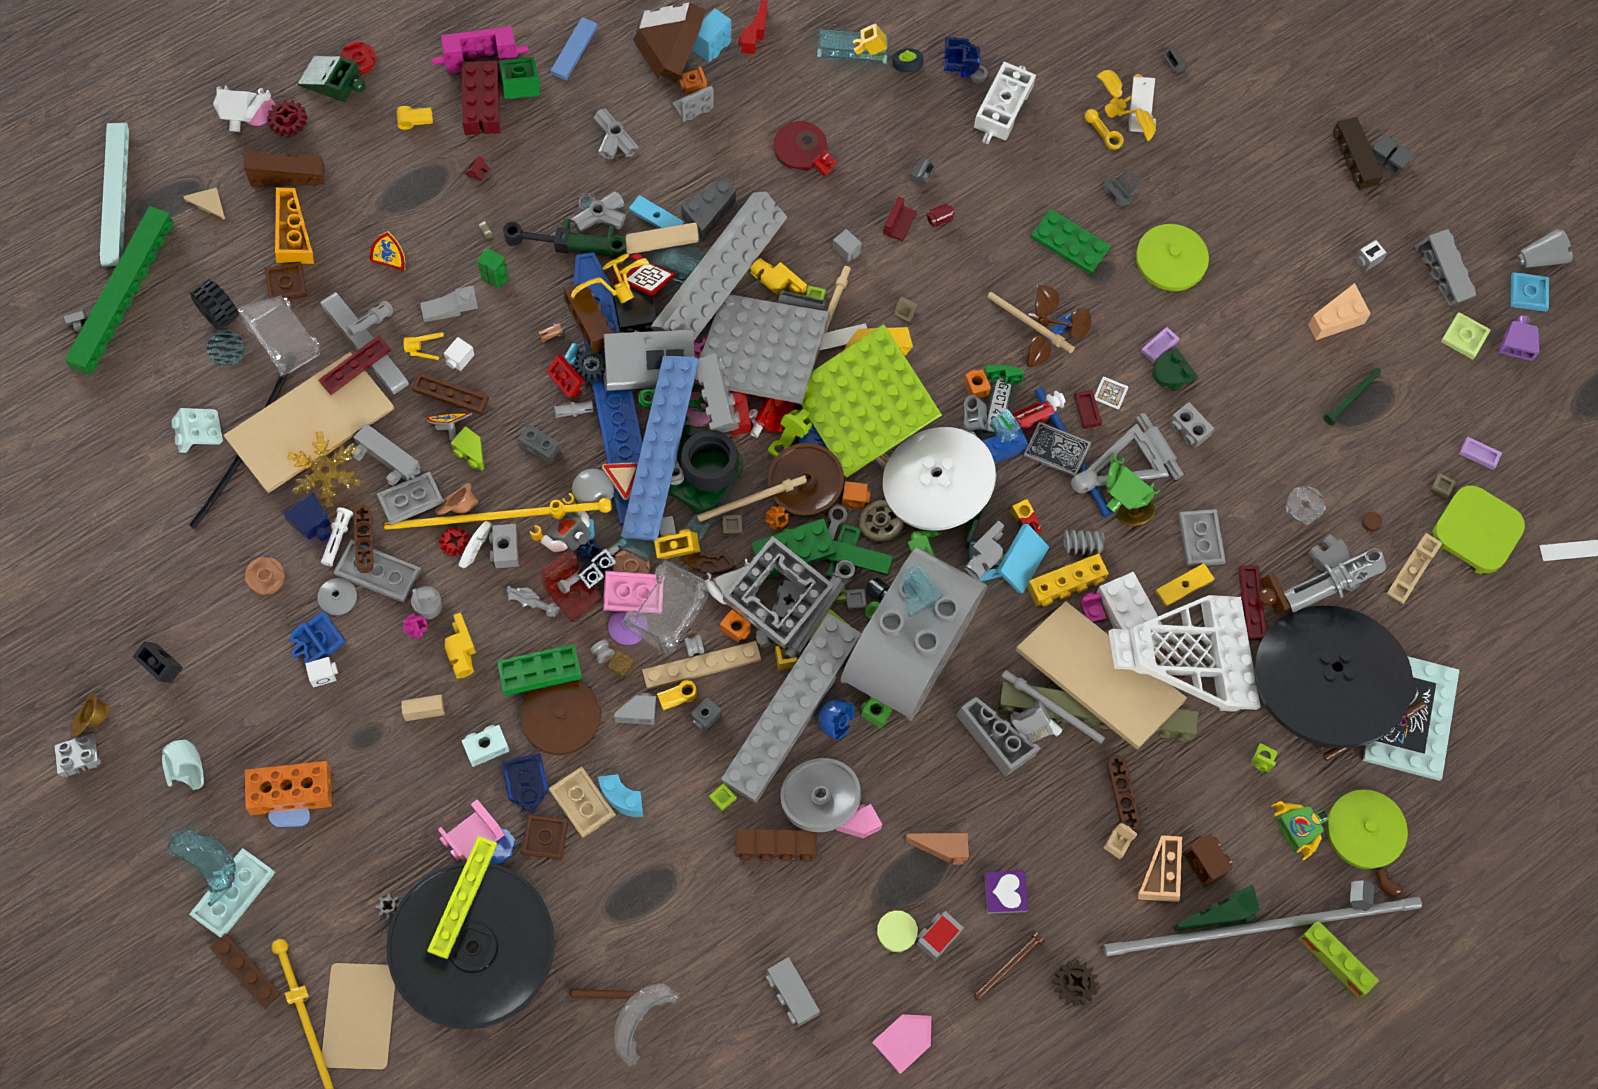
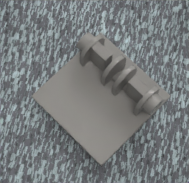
[54,733,102,778]

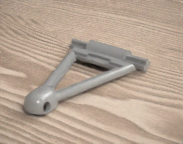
[1071,413,1184,493]

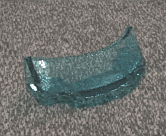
[166,829,236,907]

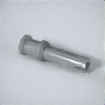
[345,301,393,338]

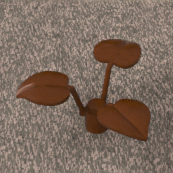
[1027,285,1092,367]

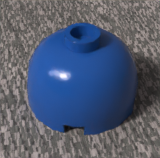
[817,699,855,740]

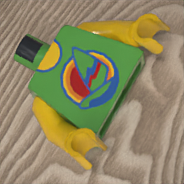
[1271,801,1328,860]

